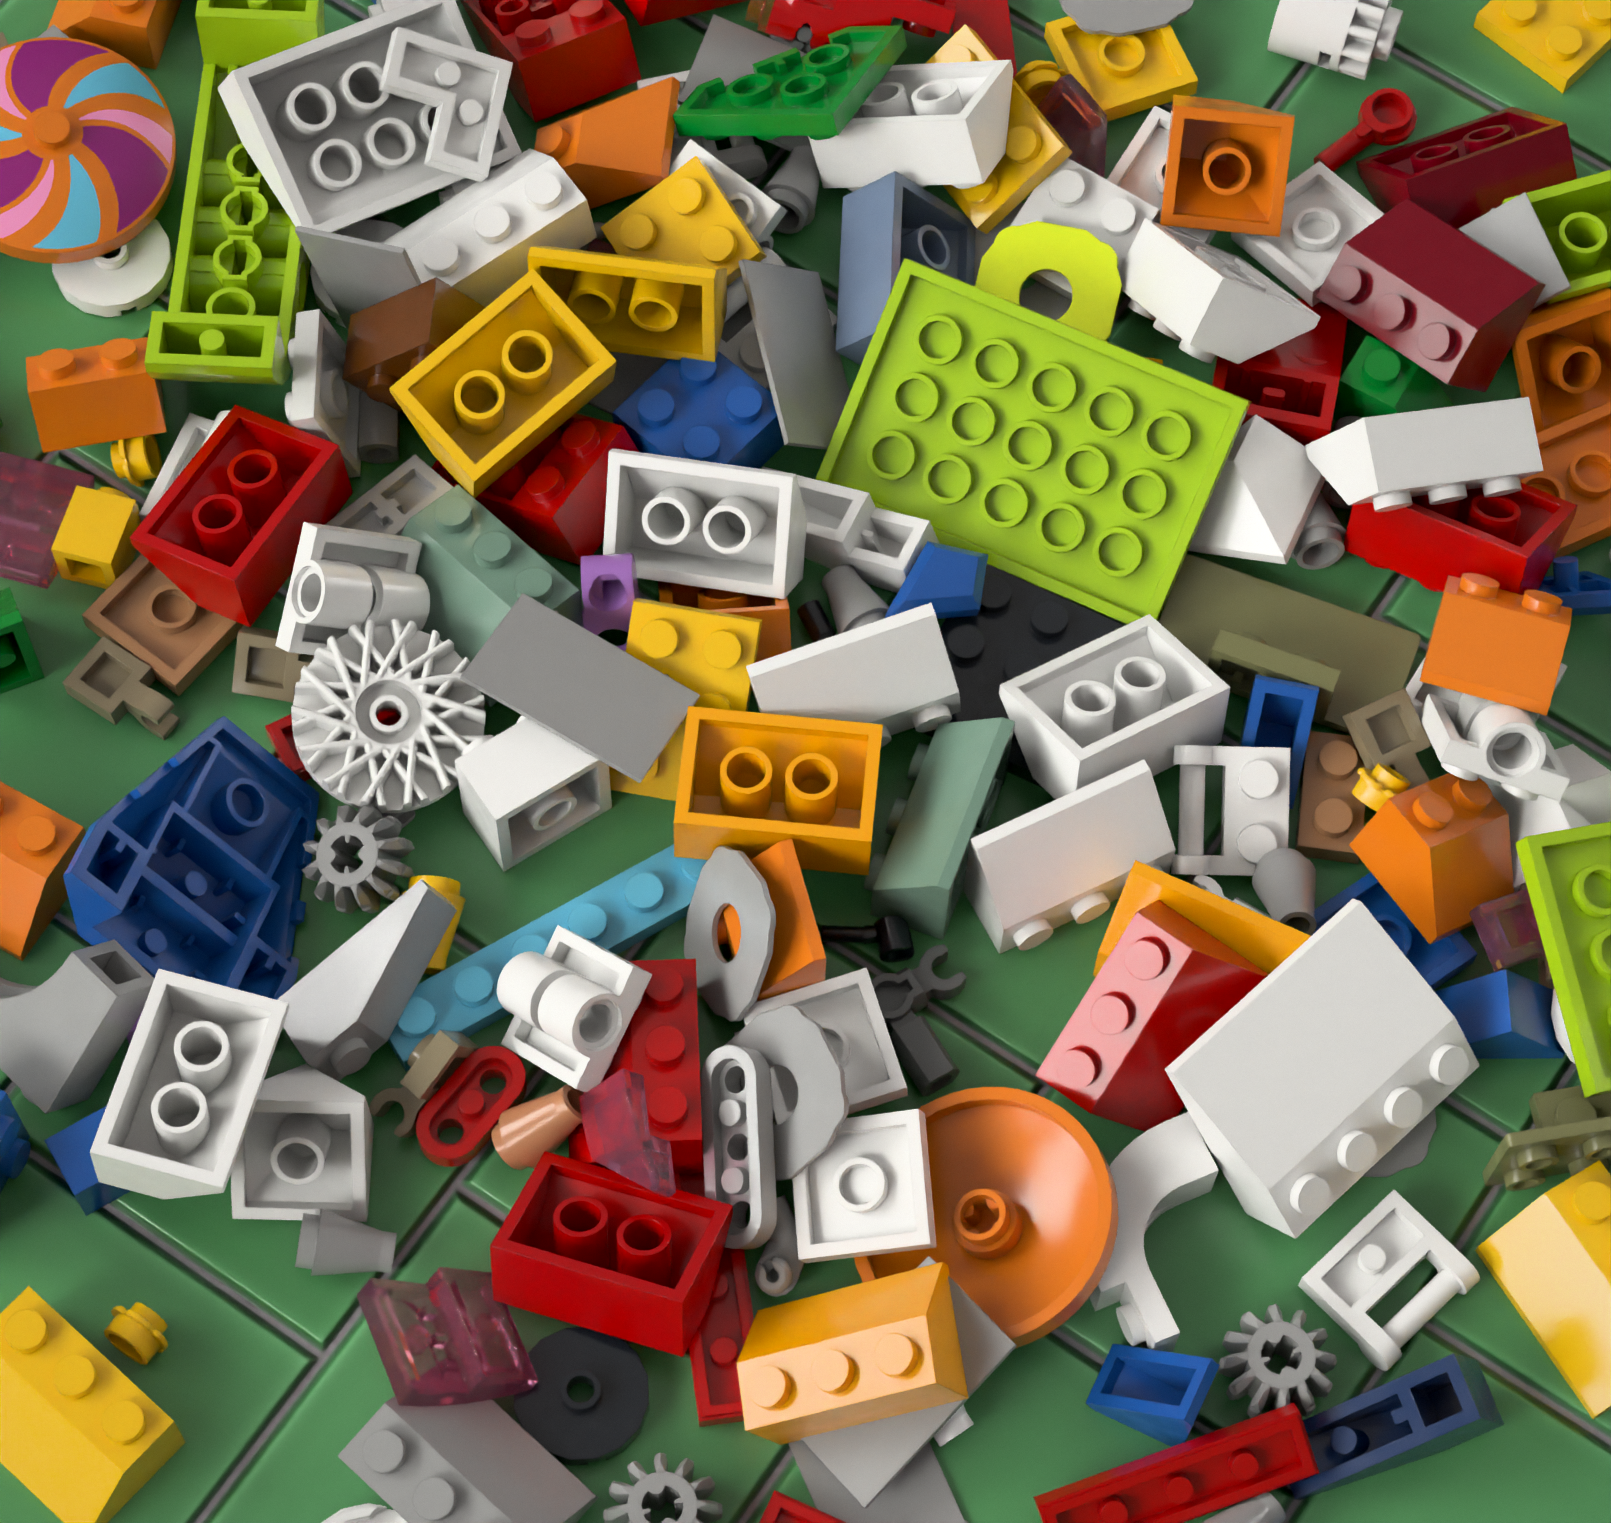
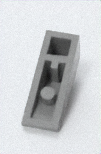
[277,879,457,1082]

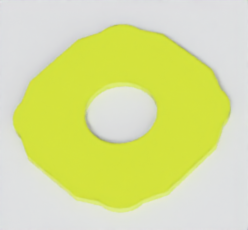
[975,221,1122,341]

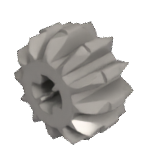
[302,804,415,914]
[1218,1303,1337,1418]
[603,1453,722,1523]

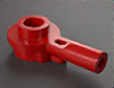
[1314,88,1417,172]

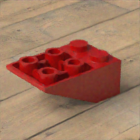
[460,0,642,122]
[1211,298,1348,446]
[431,413,639,565]

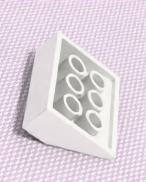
[217,0,522,233]
[1165,899,1480,1239]

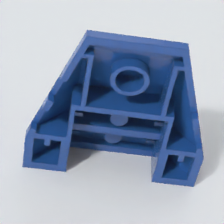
[63,716,319,1000]

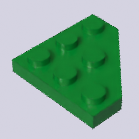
[673,25,907,140]

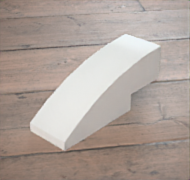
[762,467,940,593]

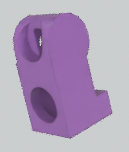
[581,553,640,651]

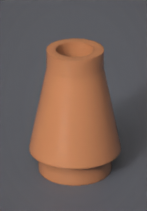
[492,1084,591,1170]

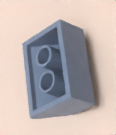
[836,171,976,366]

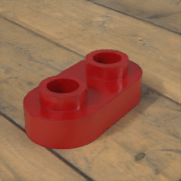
[416,1046,527,1167]

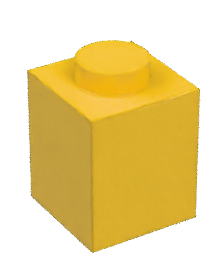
[51,485,141,589]

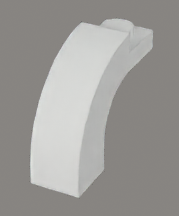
[1090,1112,1219,1352]

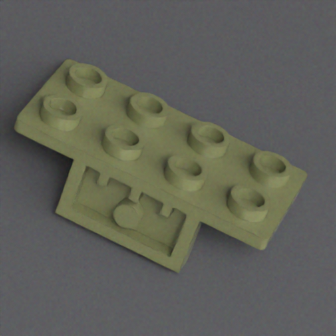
[1159,555,1421,735]
[1482,1085,1611,1191]

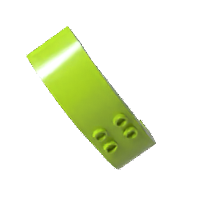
[144,0,325,385]

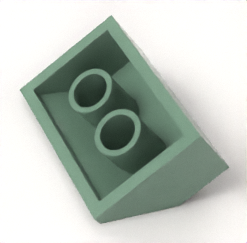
[400,484,584,708]
[864,717,1015,940]

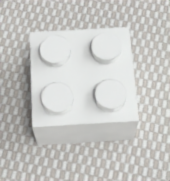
[455,715,612,872]

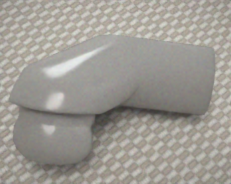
[755,1195,805,1297]

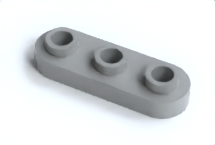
[700,1045,777,1250]

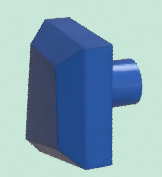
[885,541,988,619]
[1538,556,1611,616]

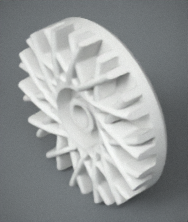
[291,619,486,813]

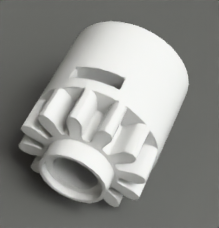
[1267,0,1403,80]

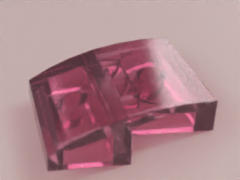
[0,451,95,589]
[357,1267,538,1407]

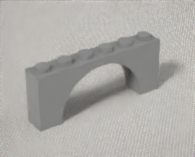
[0,939,155,1114]

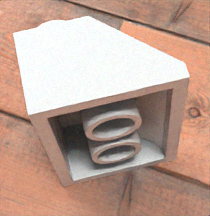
[808,60,1014,192]
[381,148,597,307]
[1119,218,1321,364]
[1305,397,1544,512]
[603,448,807,599]
[746,603,961,747]
[999,614,1231,800]
[963,759,1176,954]
[90,969,289,1200]

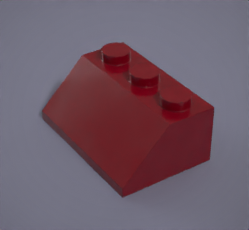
[1356,106,1577,229]
[1316,198,1546,392]

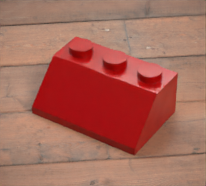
[129,404,353,627]
[1344,482,1578,595]
[1035,900,1269,1132]
[568,958,703,1176]
[490,1151,733,1357]

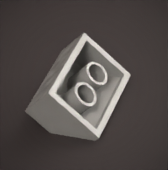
[338,1359,599,1523]

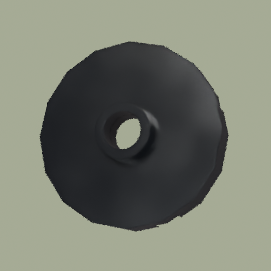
[513,1327,650,1466]

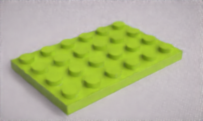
[815,258,1251,624]

